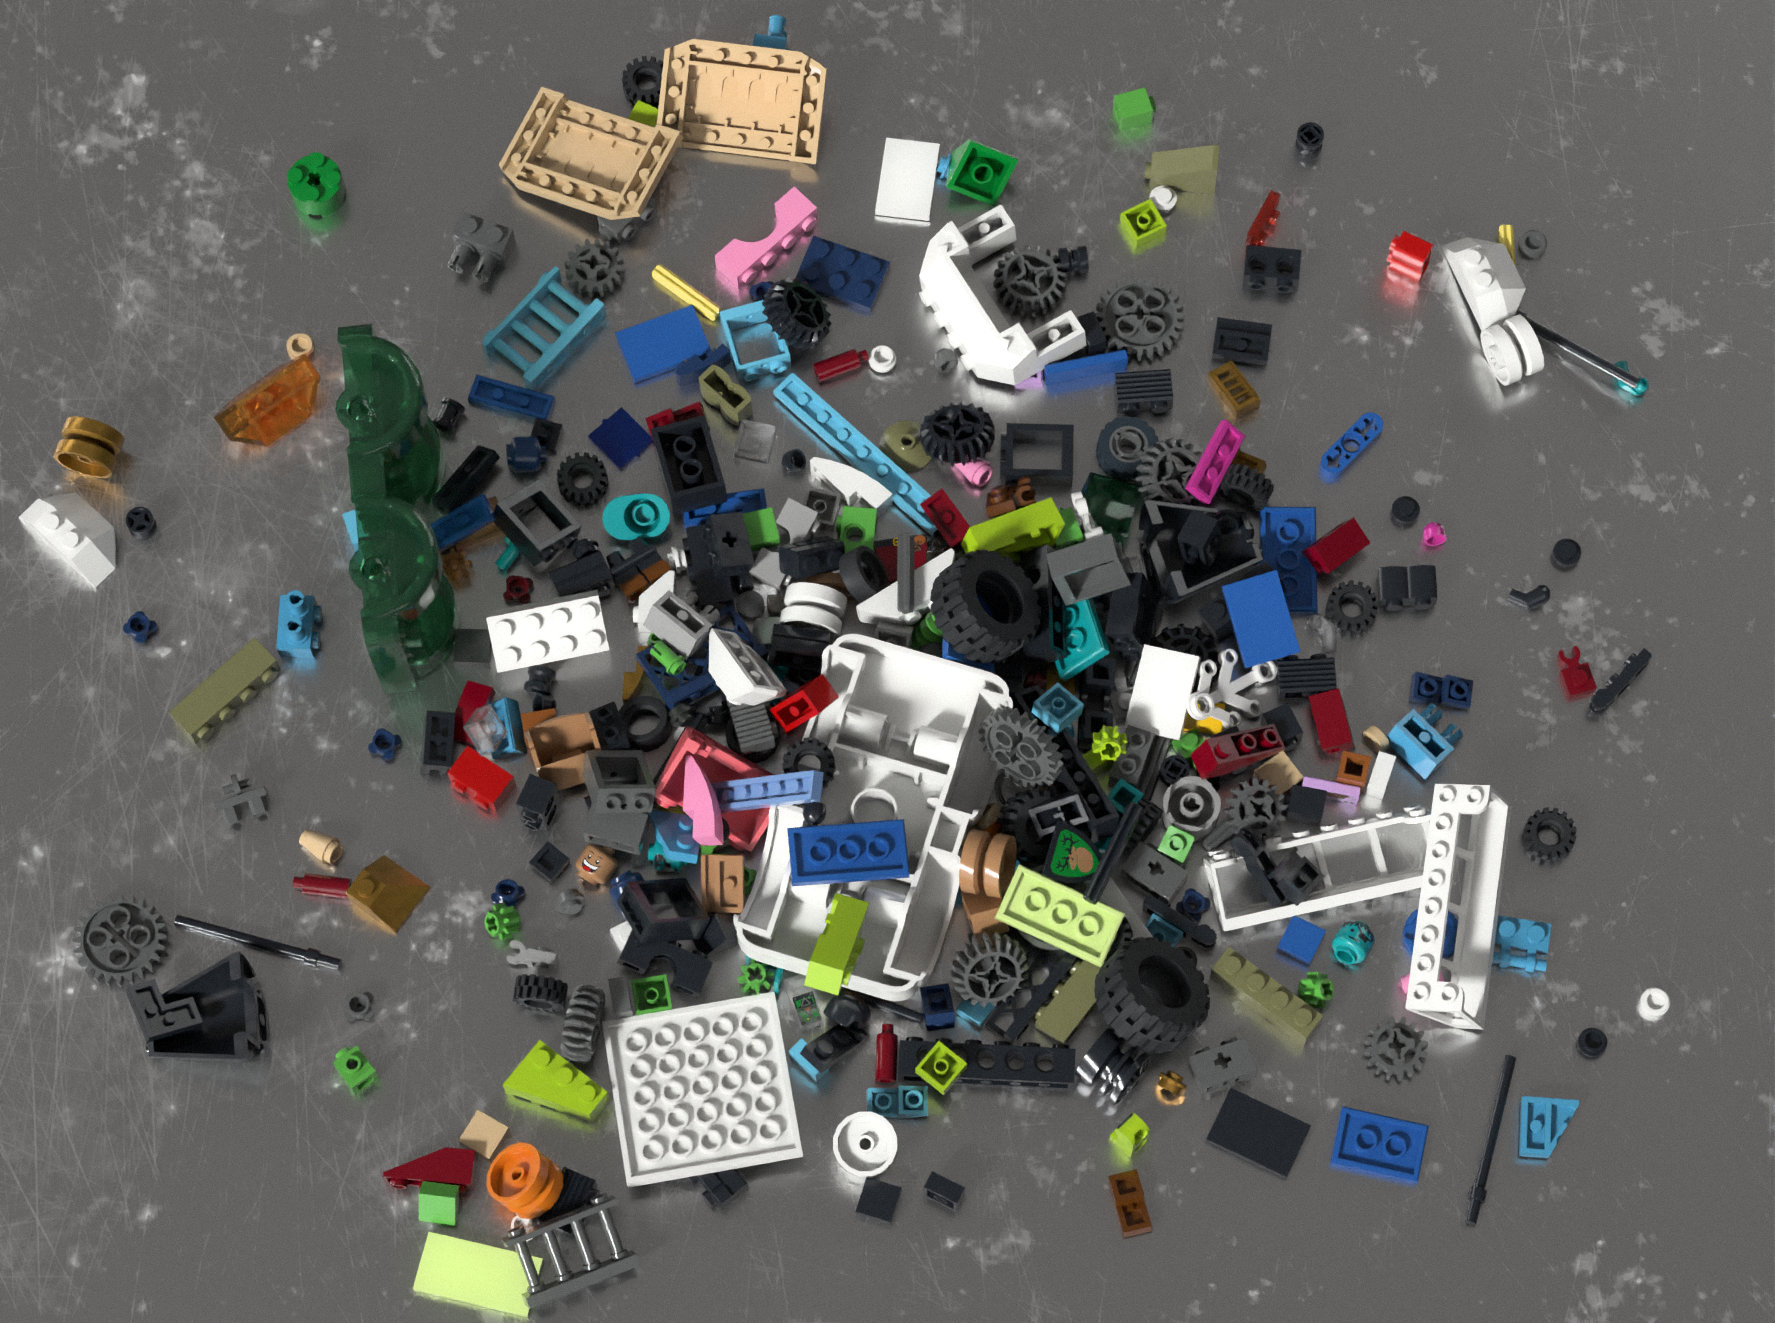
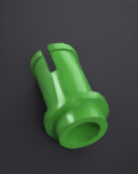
[650,640,686,676]

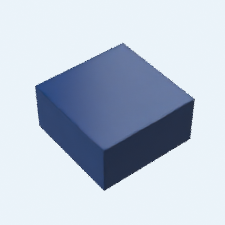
[1277,916,1326,966]

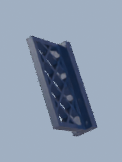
[635,604,769,712]

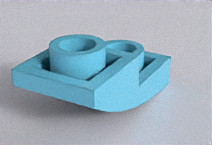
[867,1086,928,1119]

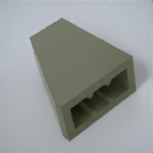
[1145,145,1219,194]

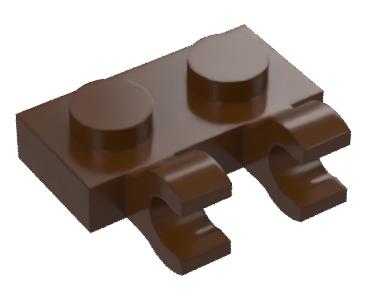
[986,476,1036,518]

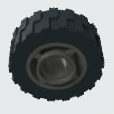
[1096,416,1159,481]

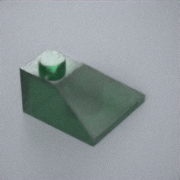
[1081,472,1142,537]

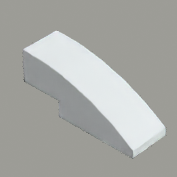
[810,457,893,518]

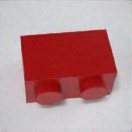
[770,674,839,733]
[447,746,516,812]

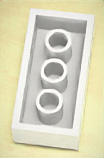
[486,590,609,673]

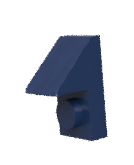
[920,983,956,1031]

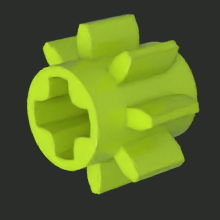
[1092,725,1127,761]

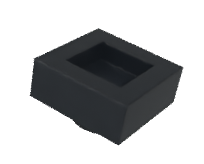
[529,841,570,883]

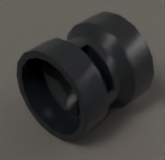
[1295,122,1324,159]
[1058,246,1089,275]
[1160,755,1190,789]

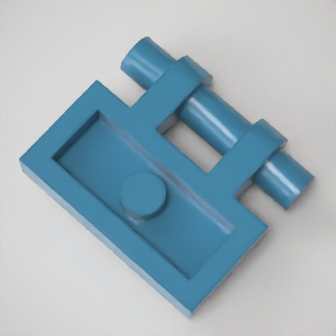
[1492,915,1552,973]

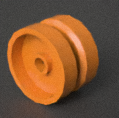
[486,1142,563,1219]

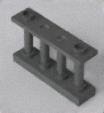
[501,1193,641,1309]

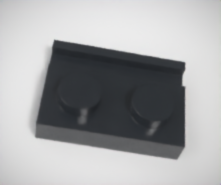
[1212,317,1272,365]
[1267,847,1325,906]

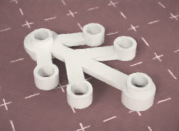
[1071,491,1104,569]
[1186,648,1277,729]

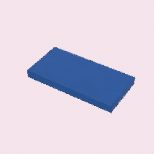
[1259,507,1318,616]
[787,819,910,887]

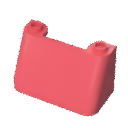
[654,726,774,852]

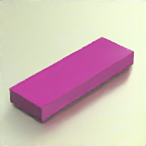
[1185,420,1245,505]

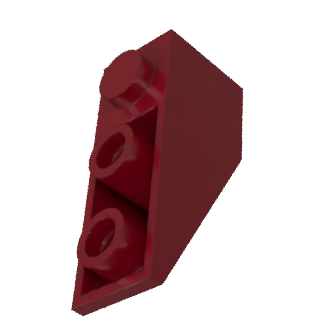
[1190,724,1286,780]
[383,1147,478,1194]

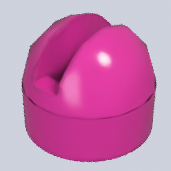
[1423,522,1447,546]

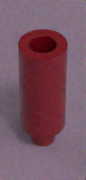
[813,349,869,382]
[293,873,352,899]
[875,1024,898,1084]

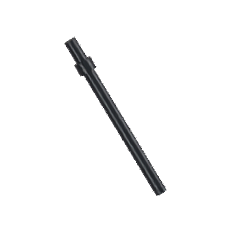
[1515,309,1640,389]
[174,915,342,970]
[1465,1055,1517,1225]

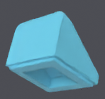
[956,999,995,1030]

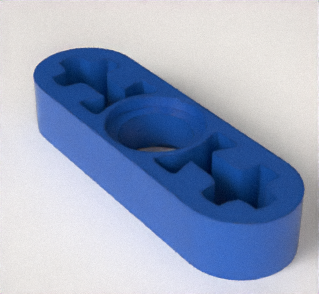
[1320,412,1383,478]

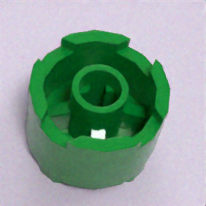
[287,152,345,217]

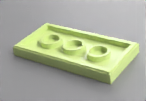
[995,864,1125,967]
[413,1232,544,1318]

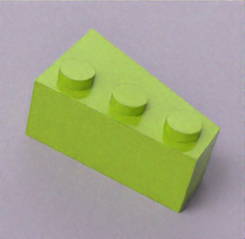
[961,497,1065,564]

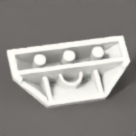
[1442,237,1526,331]
[18,492,117,590]
[856,548,955,626]
[709,628,787,706]

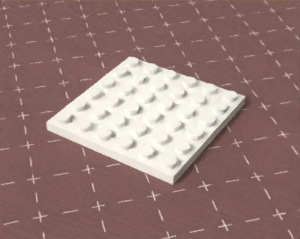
[602,992,803,1188]

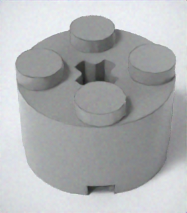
[1162,776,1221,841]

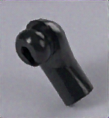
[1507,585,1551,610]

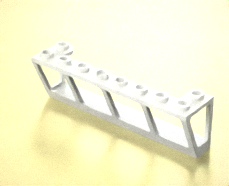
[1405,784,1512,1030]
[1202,804,1431,931]

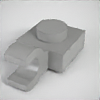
[1110,668,1134,722]
[506,940,559,972]

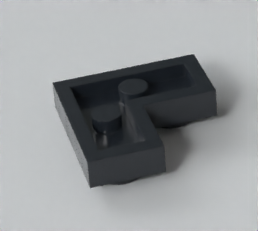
[126,979,203,1042]

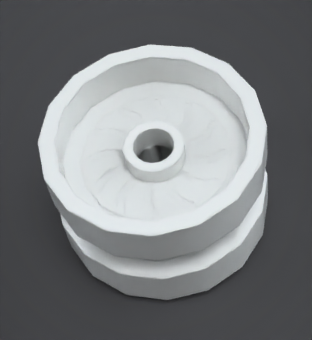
[1480,315,1544,386]
[779,582,847,643]
[833,1111,898,1177]

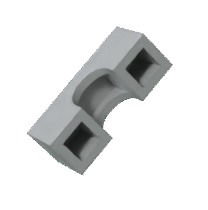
[749,498,822,591]

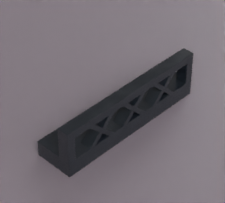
[985,949,1081,1046]

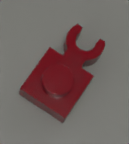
[1557,646,1597,699]

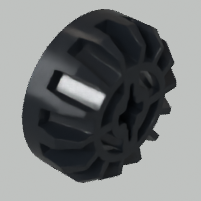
[1151,624,1221,693]

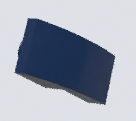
[675,344,732,386]
[1409,672,1474,709]

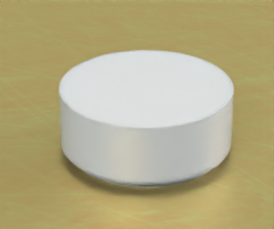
[1639,988,1670,1018]

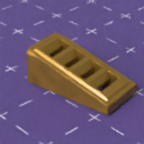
[1208,360,1261,419]

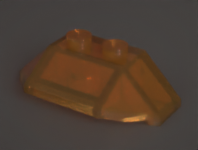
[213,354,321,446]

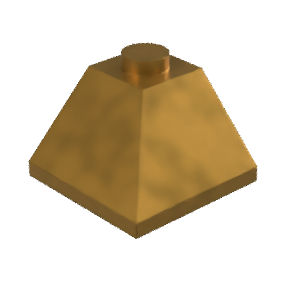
[346,855,430,933]

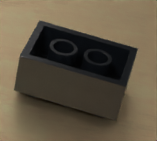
[651,415,728,515]

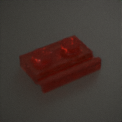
[1244,190,1282,252]

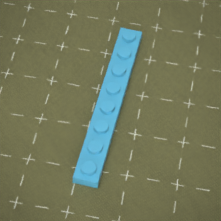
[773,372,939,537]

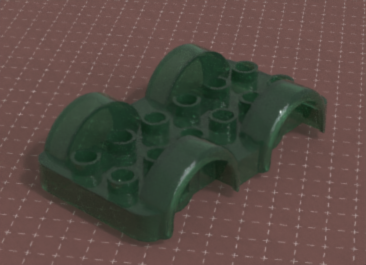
[335,323,459,695]

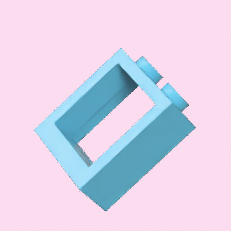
[719,300,791,381]

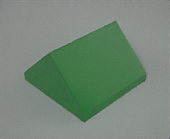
[946,139,1019,206]

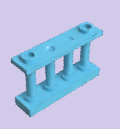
[482,266,607,391]

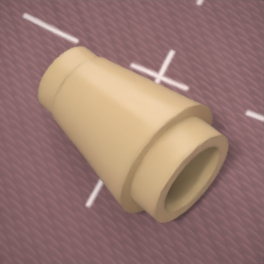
[299,829,344,864]

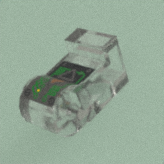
[784,974,824,1033]

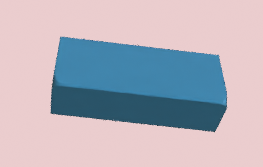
[485,697,527,760]

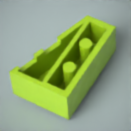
[804,893,869,995]
[503,1040,610,1123]

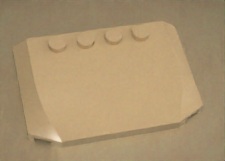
[657,39,828,164]
[499,87,683,220]

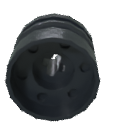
[1075,1026,1152,1105]

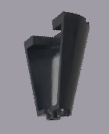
[1139,500,1263,604]
[146,951,269,1063]

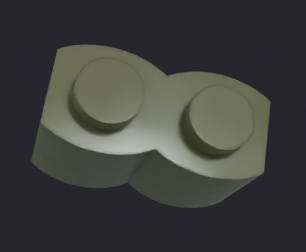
[698,365,753,426]

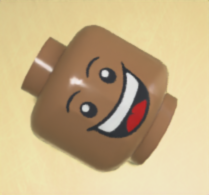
[575,843,618,886]

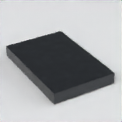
[1206,1088,1311,1179]

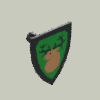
[1041,820,1102,883]

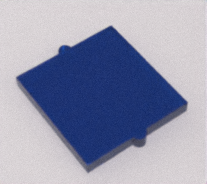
[588,407,653,471]

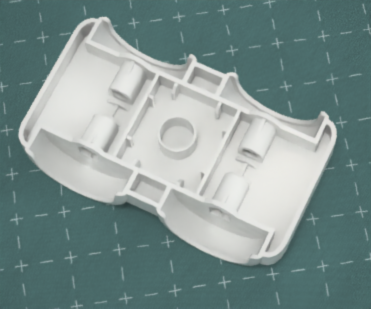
[733,634,1013,1001]

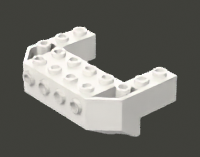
[919,205,1086,385]

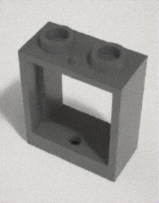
[1046,533,1133,606]
[583,750,656,813]

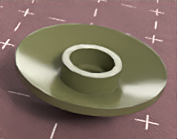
[879,420,932,473]

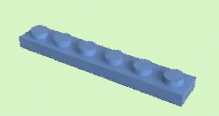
[711,770,824,813]

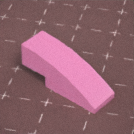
[683,755,724,846]

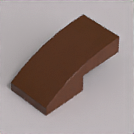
[1108,1169,1152,1238]

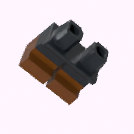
[606,536,672,606]

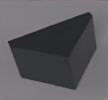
[1028,792,1091,837]
[692,913,741,958]

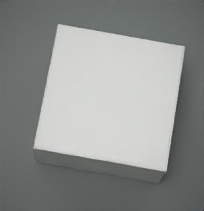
[1365,751,1396,800]

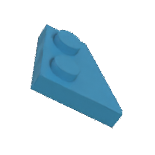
[647,809,699,864]
[1519,1096,1579,1158]

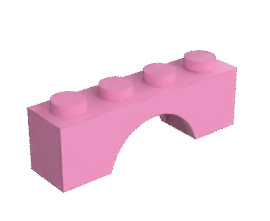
[715,186,818,289]

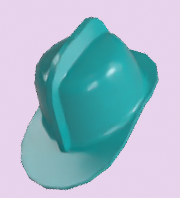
[602,493,670,540]

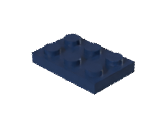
[796,235,890,313]

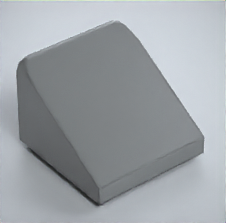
[752,617,780,649]

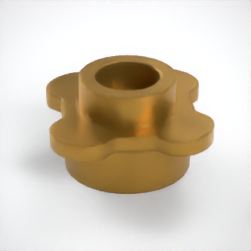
[1158,1070,1187,1095]

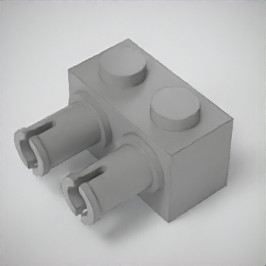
[643,588,720,660]

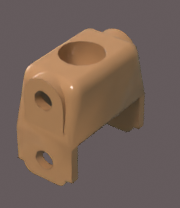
[524,711,601,791]

